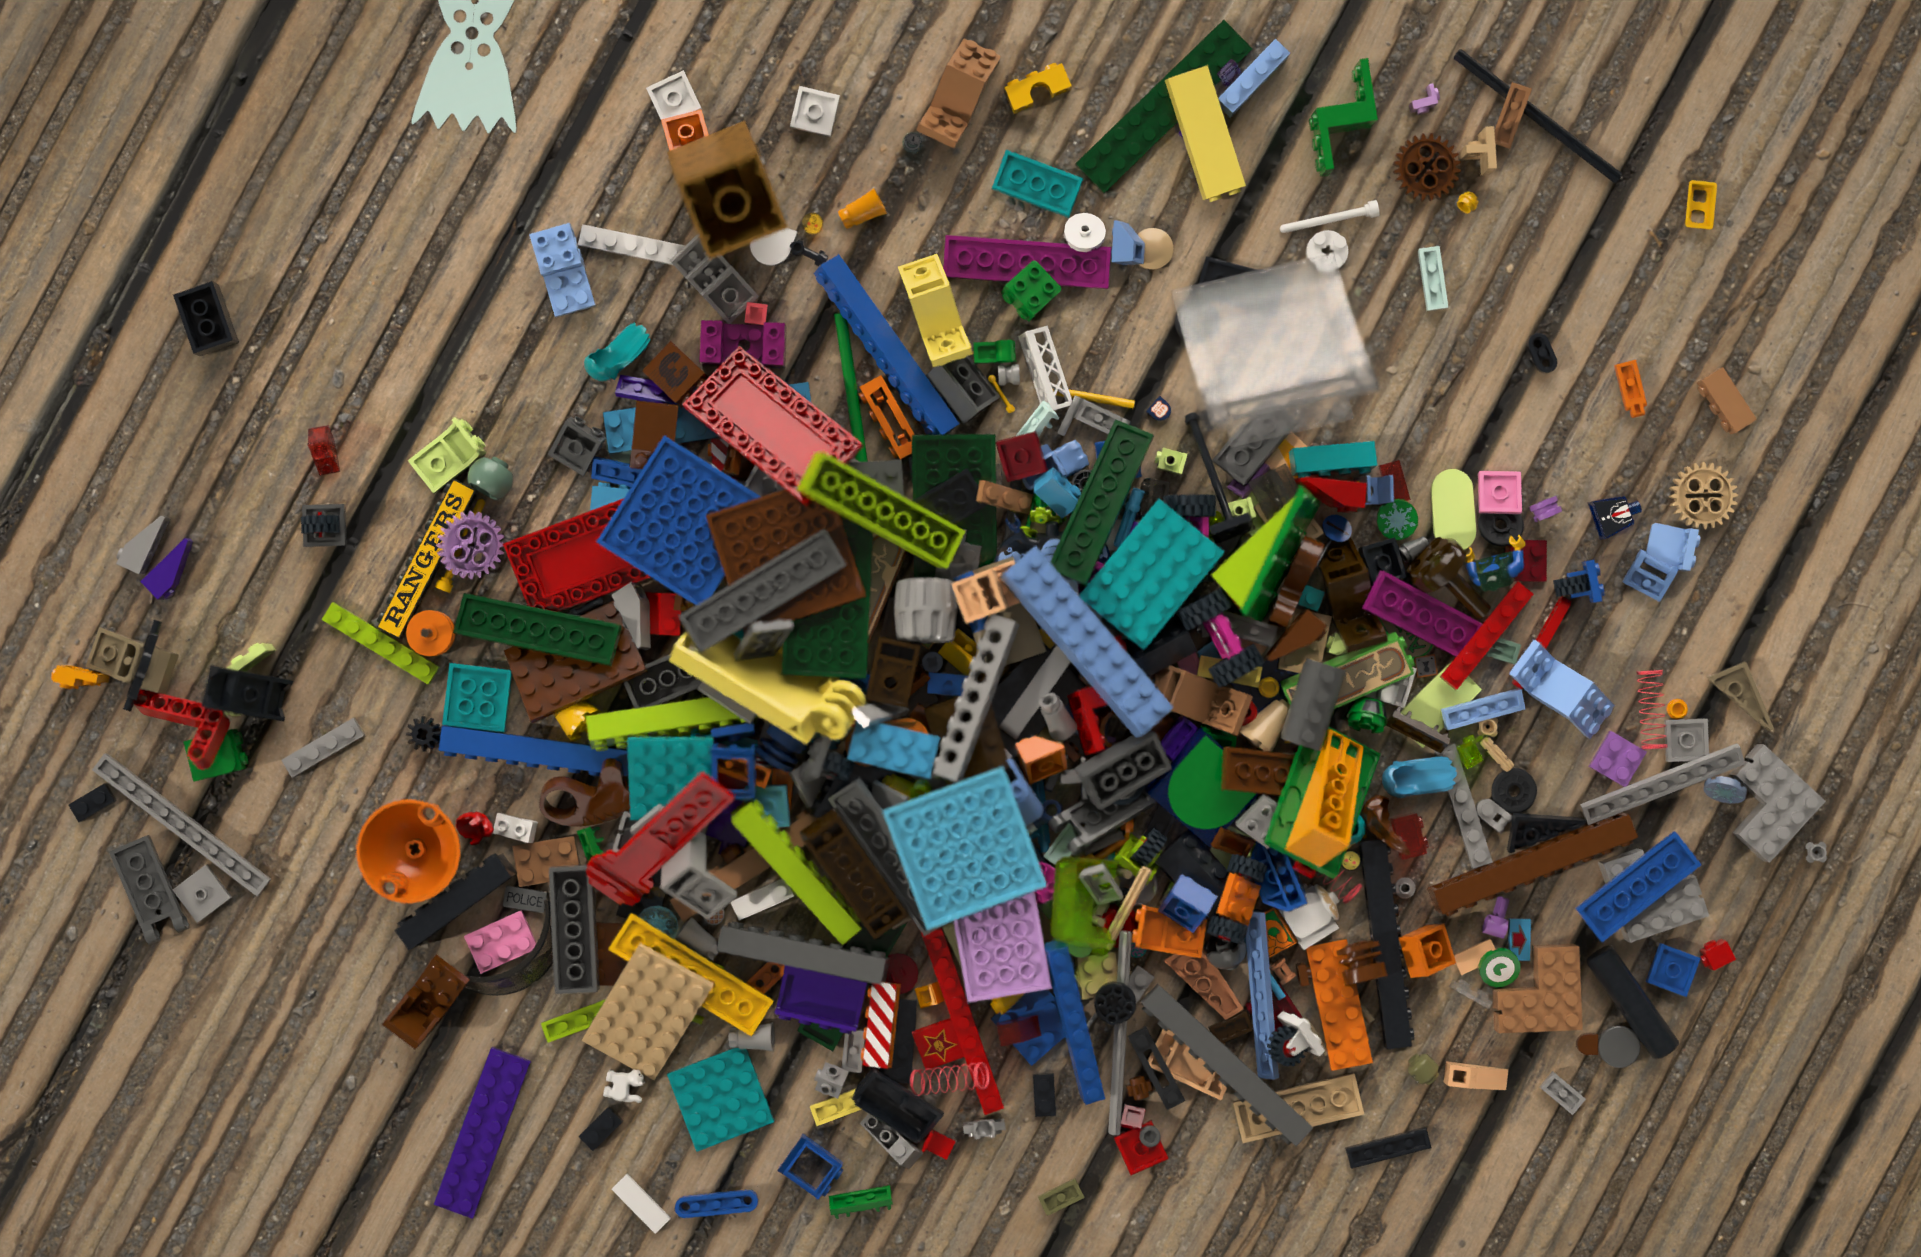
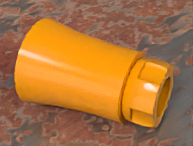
[838,188,887,229]

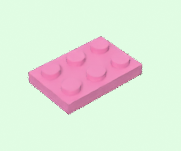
[464,910,539,974]

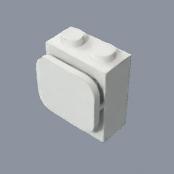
[1278,883,1339,950]

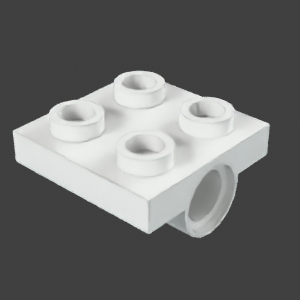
[1365,667,1417,708]

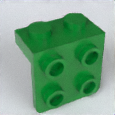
[1001,260,1061,322]

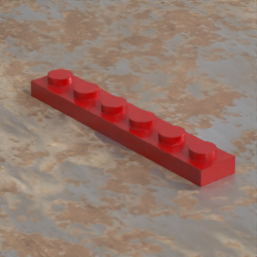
[1440,581,1534,690]

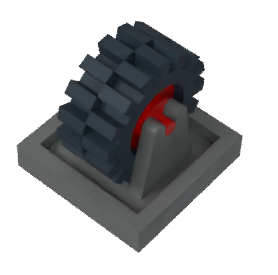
[301,504,347,547]
[800,736,854,782]

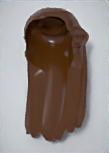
[1361,795,1410,856]

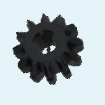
[406,716,441,752]

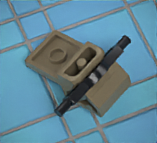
[86,620,179,712]

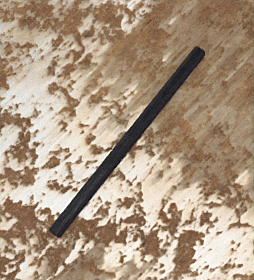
[1454,49,1622,183]

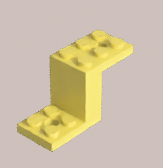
[898,254,973,367]

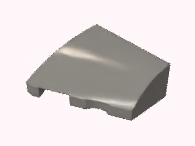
[789,761,827,809]

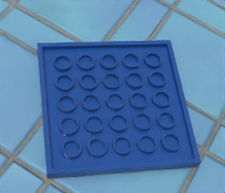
[596,436,761,605]

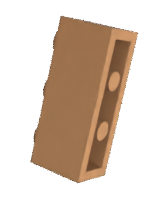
[1697,367,1757,434]

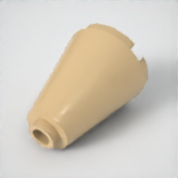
[1238,699,1290,752]

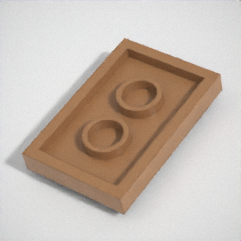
[512,835,580,887]

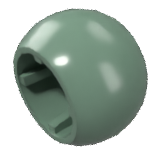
[467,456,513,500]

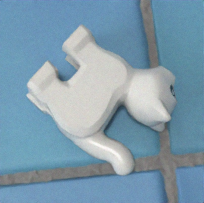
[603,1069,645,1103]

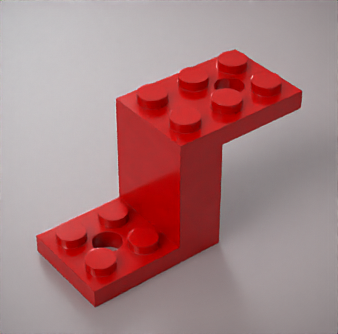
[1067,635,1127,756]

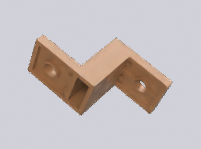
[916,39,1001,148]
[1148,666,1252,736]

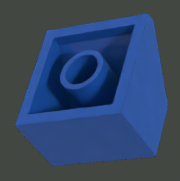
[1158,874,1218,933]

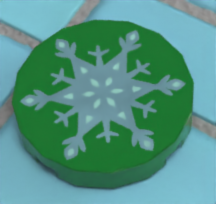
[1376,499,1418,540]

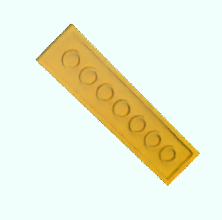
[609,913,774,1036]

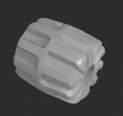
[894,578,957,644]

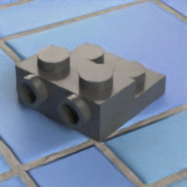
[548,416,606,476]

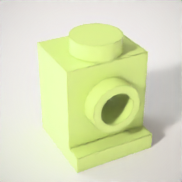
[1154,448,1187,475]
[1222,497,1256,520]

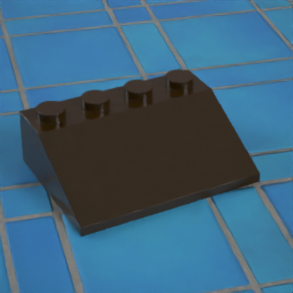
[924,693,1010,787]

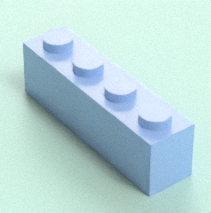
[1218,39,1290,118]

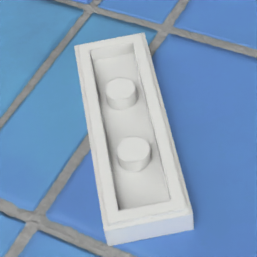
[612,1174,671,1234]

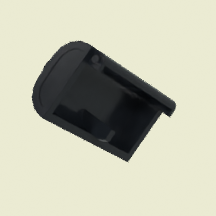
[852,1068,944,1144]

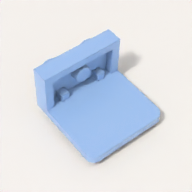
[1646,523,1700,572]

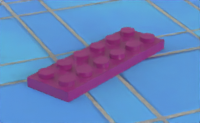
[1363,571,1482,657]

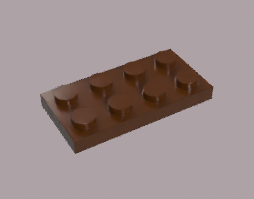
[1222,747,1295,796]

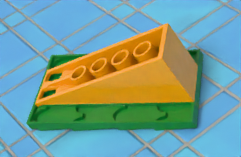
[1264,726,1381,879]

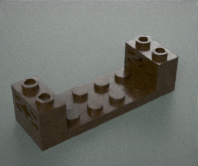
[799,808,909,939]

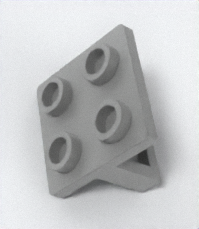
[1059,756,1088,799]

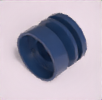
[756,723,811,773]

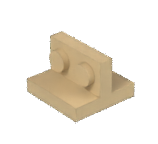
[1459,126,1497,176]

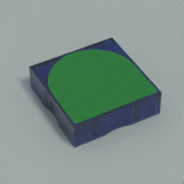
[1145,727,1258,847]

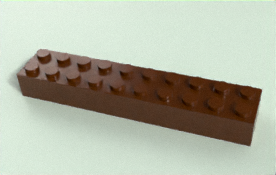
[1427,812,1638,916]

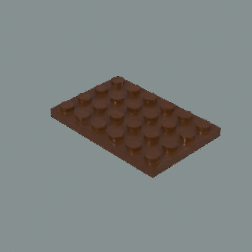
[504,601,647,723]

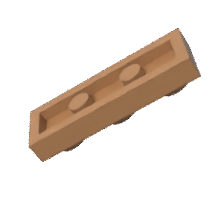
[1494,82,1532,149]
[976,480,1033,515]

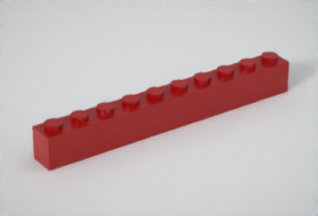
[921,926,1004,1115]

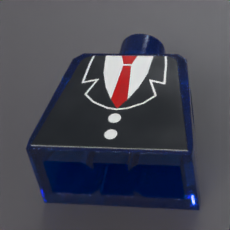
[1588,496,1642,540]

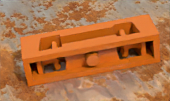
[858,375,915,460]

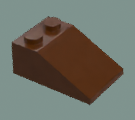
[630,401,678,469]
[1263,610,1327,661]

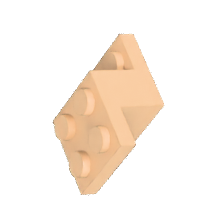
[951,560,1020,623]

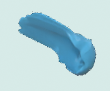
[1382,757,1457,799]

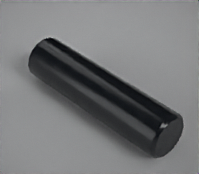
[1586,945,1679,1059]

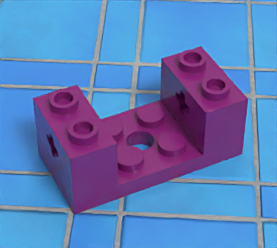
[700,320,787,368]

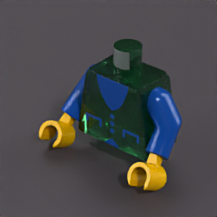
[1465,535,1525,592]

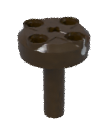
[1407,537,1491,619]

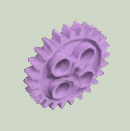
[436,511,504,579]

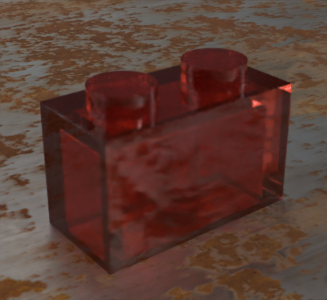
[1390,812,1429,860]

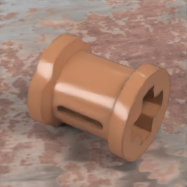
[1270,957,1296,985]

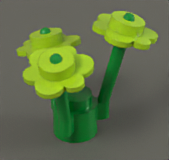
[1020,493,1067,537]

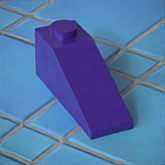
[140,538,193,600]

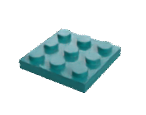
[442,663,512,732]

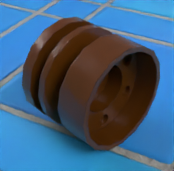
[1336,940,1388,986]

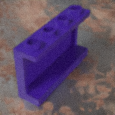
[774,965,867,1034]

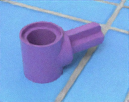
[1482,896,1509,939]

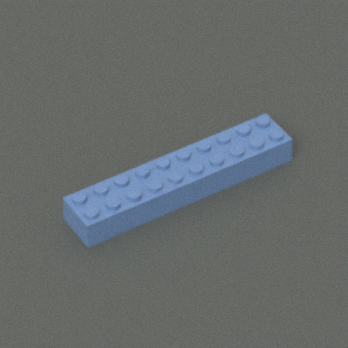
[999,546,1173,738]

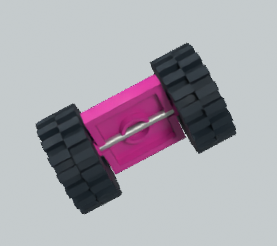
[1164,494,1217,582]
[1177,587,1264,688]

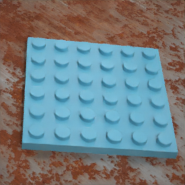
[883,766,1047,930]

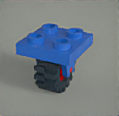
[1553,560,1605,603]

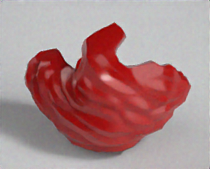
[455,812,494,845]

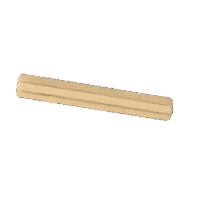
[1106,866,1152,941]

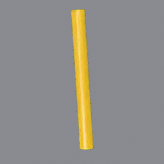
[1053,389,1135,408]

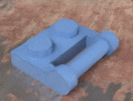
[1622,549,1678,602]

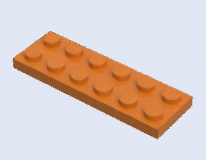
[1306,939,1373,1071]

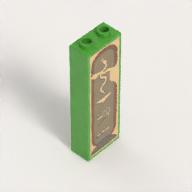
[1280,631,1416,709]

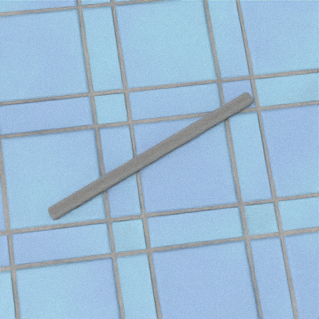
[1108,930,1132,1135]

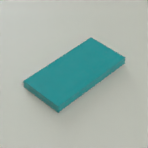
[992,150,1084,218]

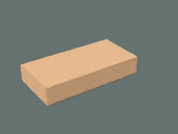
[1454,938,1496,975]

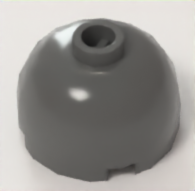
[1204,937,1246,970]

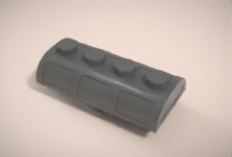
[1281,659,1347,751]

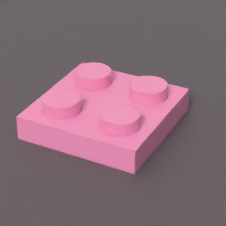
[1478,471,1522,514]

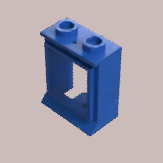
[711,743,756,802]
[777,1133,844,1200]

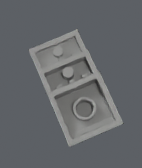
[669,234,759,324]

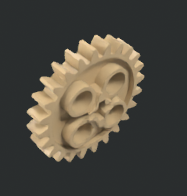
[1669,462,1738,530]

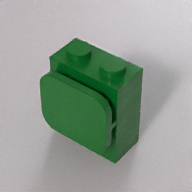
[183,729,248,782]

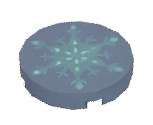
[1704,776,1747,804]

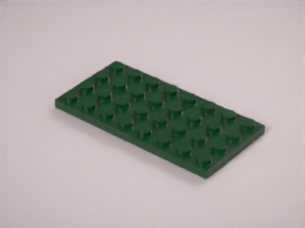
[912,434,997,601]
[782,514,874,679]

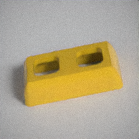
[1685,180,1717,229]

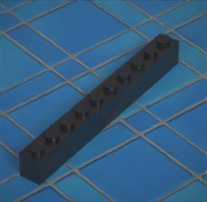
[1358,838,1414,1050]

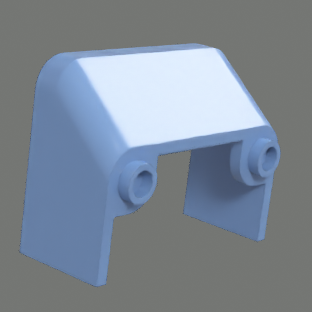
[1007,758,1043,827]

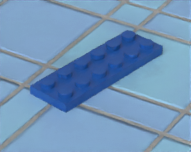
[1575,831,1701,942]

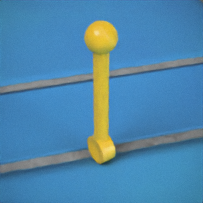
[988,375,1015,413]

